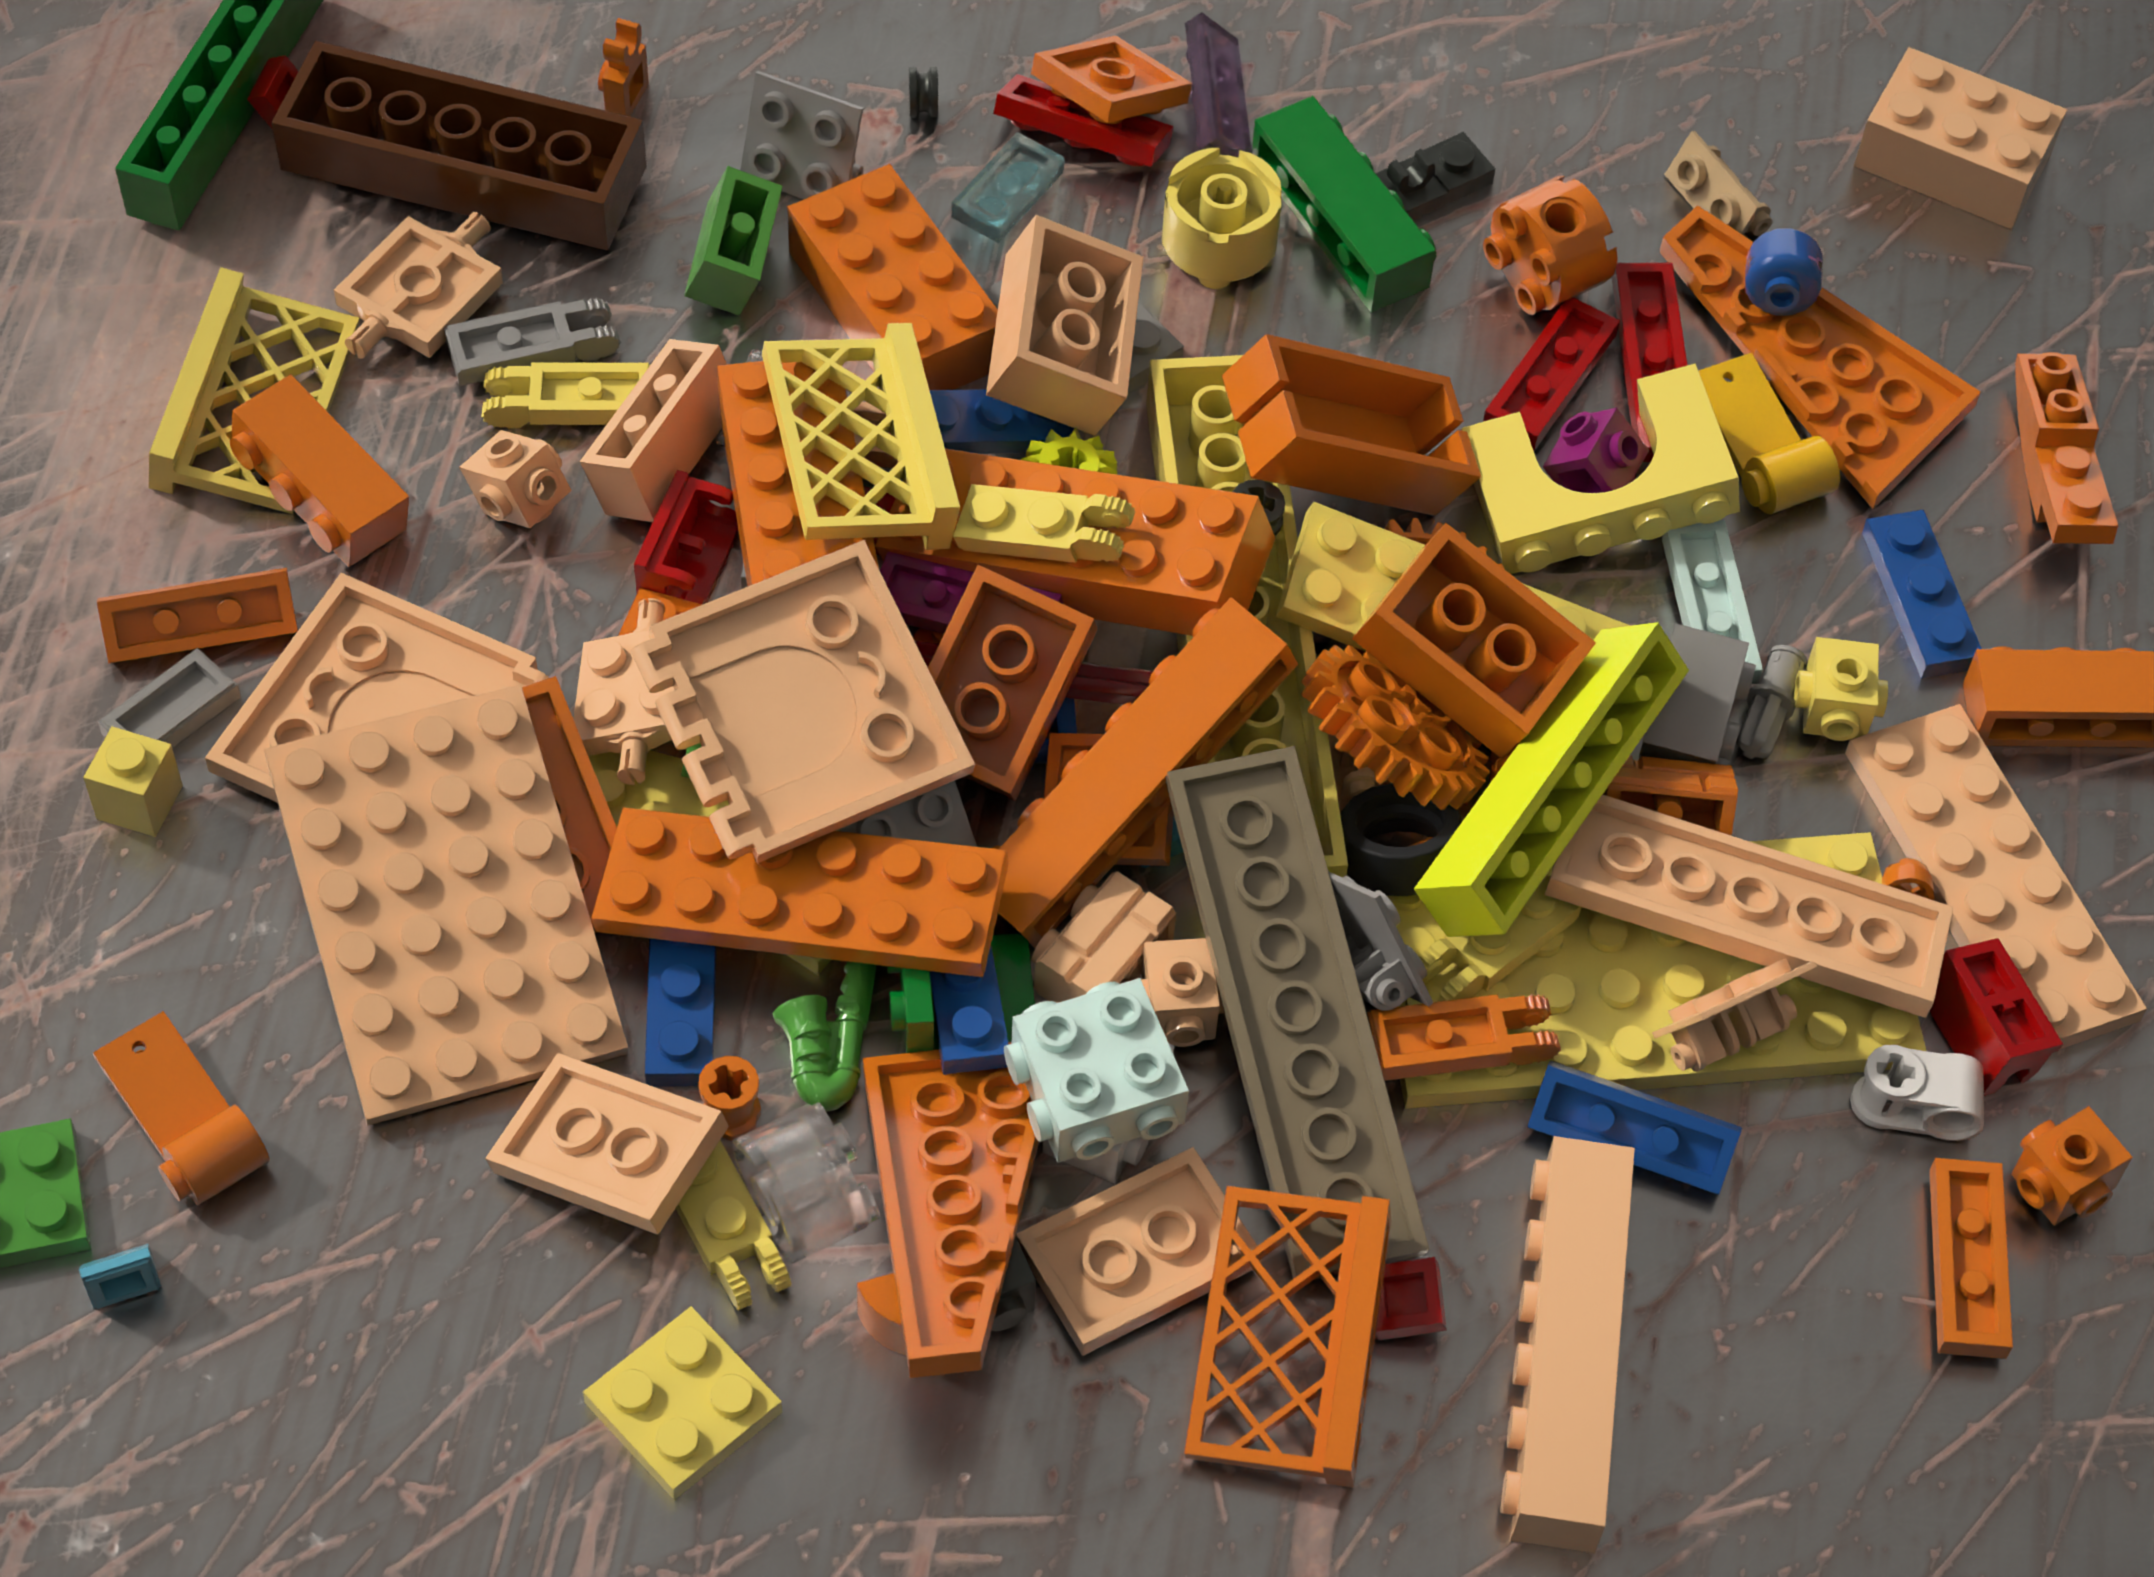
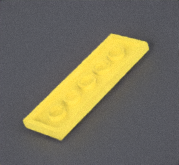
[1276,502,1630,651]

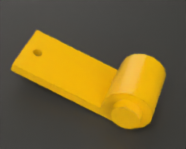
[1698,352,1840,514]

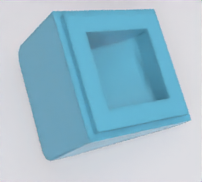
[79,1244,162,1309]

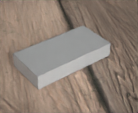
[98,648,241,749]

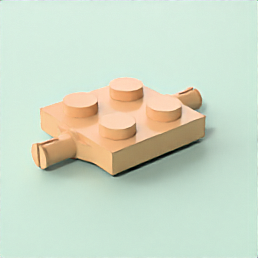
[334,212,503,359]
[573,598,675,785]

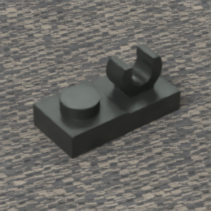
[1375,132,1496,220]

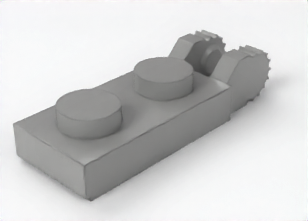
[444,297,621,386]

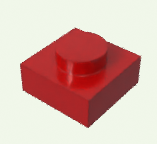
[247,55,299,130]
[1376,1257,1447,1340]

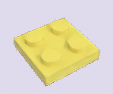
[583,1306,782,1501]

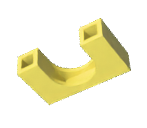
[1462,363,1740,574]

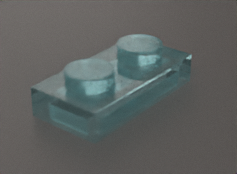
[951,132,1064,243]

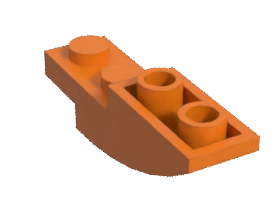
[2015,352,2118,544]

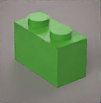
[684,166,782,316]

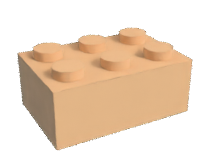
[1854,47,2067,230]
[986,215,1143,436]

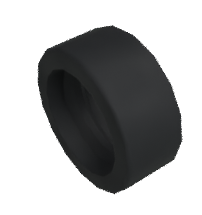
[1341,783,1462,896]

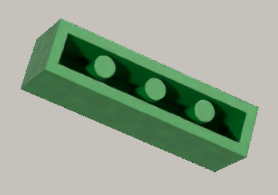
[1251,96,1437,313]

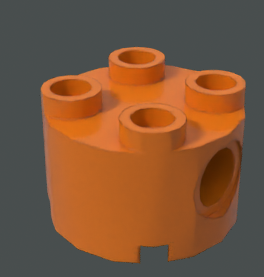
[1483,176,1618,315]

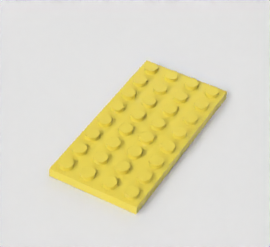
[1387,832,1927,1109]

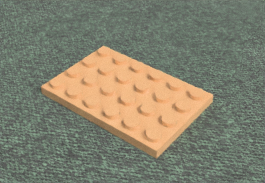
[264,684,628,1126]

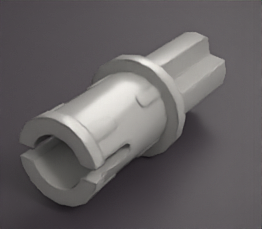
[1736,645,1808,759]

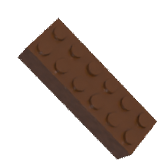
[271,40,647,250]

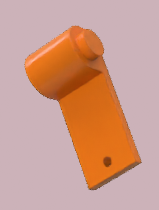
[93,1011,270,1206]

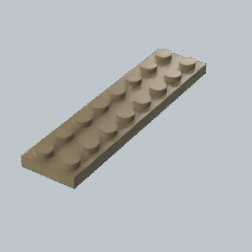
[1166,746,1429,1280]

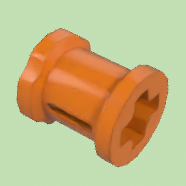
[698,1056,761,1141]

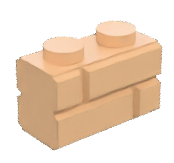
[1032,871,1176,1003]

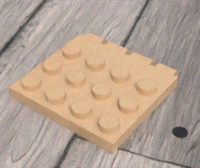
[630,540,975,863]
[205,573,549,803]

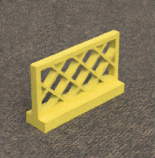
[149,267,359,514]
[762,323,960,550]

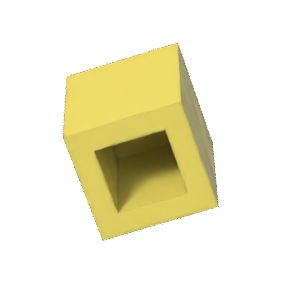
[83,726,183,837]

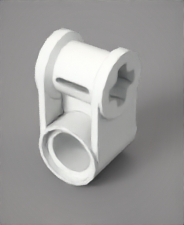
[1850,1045,1984,1141]

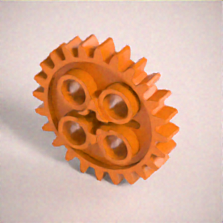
[1301,645,1490,810]

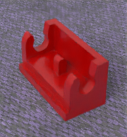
[634,470,739,605]
[1929,938,2063,1096]

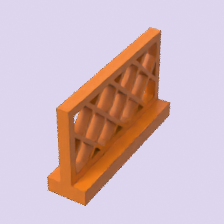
[1184,1186,1392,1488]

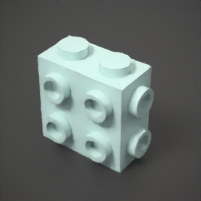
[1004,978,1189,1163]

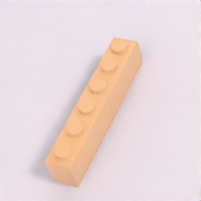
[1501,1136,1635,1553]

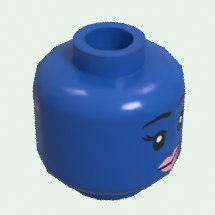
[1745,228,1823,316]

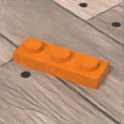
[97,567,298,663]
[1929,1158,2013,1359]

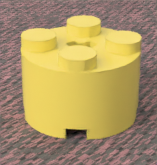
[1162,148,1282,289]

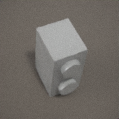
[1639,623,1756,764]

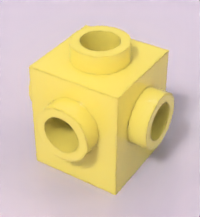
[1793,637,1888,741]

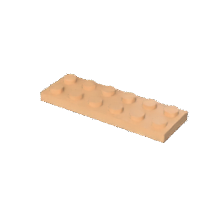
[1845,704,2147,1049]
[1545,795,1953,1018]

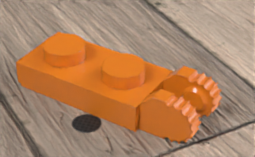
[1367,994,1561,1081]

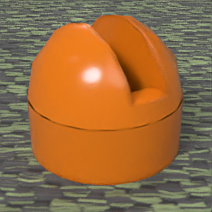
[1882,857,1934,900]

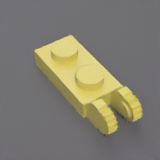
[482,362,650,429]
[953,484,1135,563]
[1419,875,1581,1002]
[676,1140,791,1310]

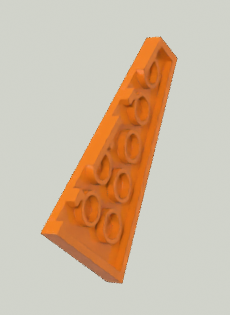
[1659,205,1981,509]
[863,1042,1039,1378]

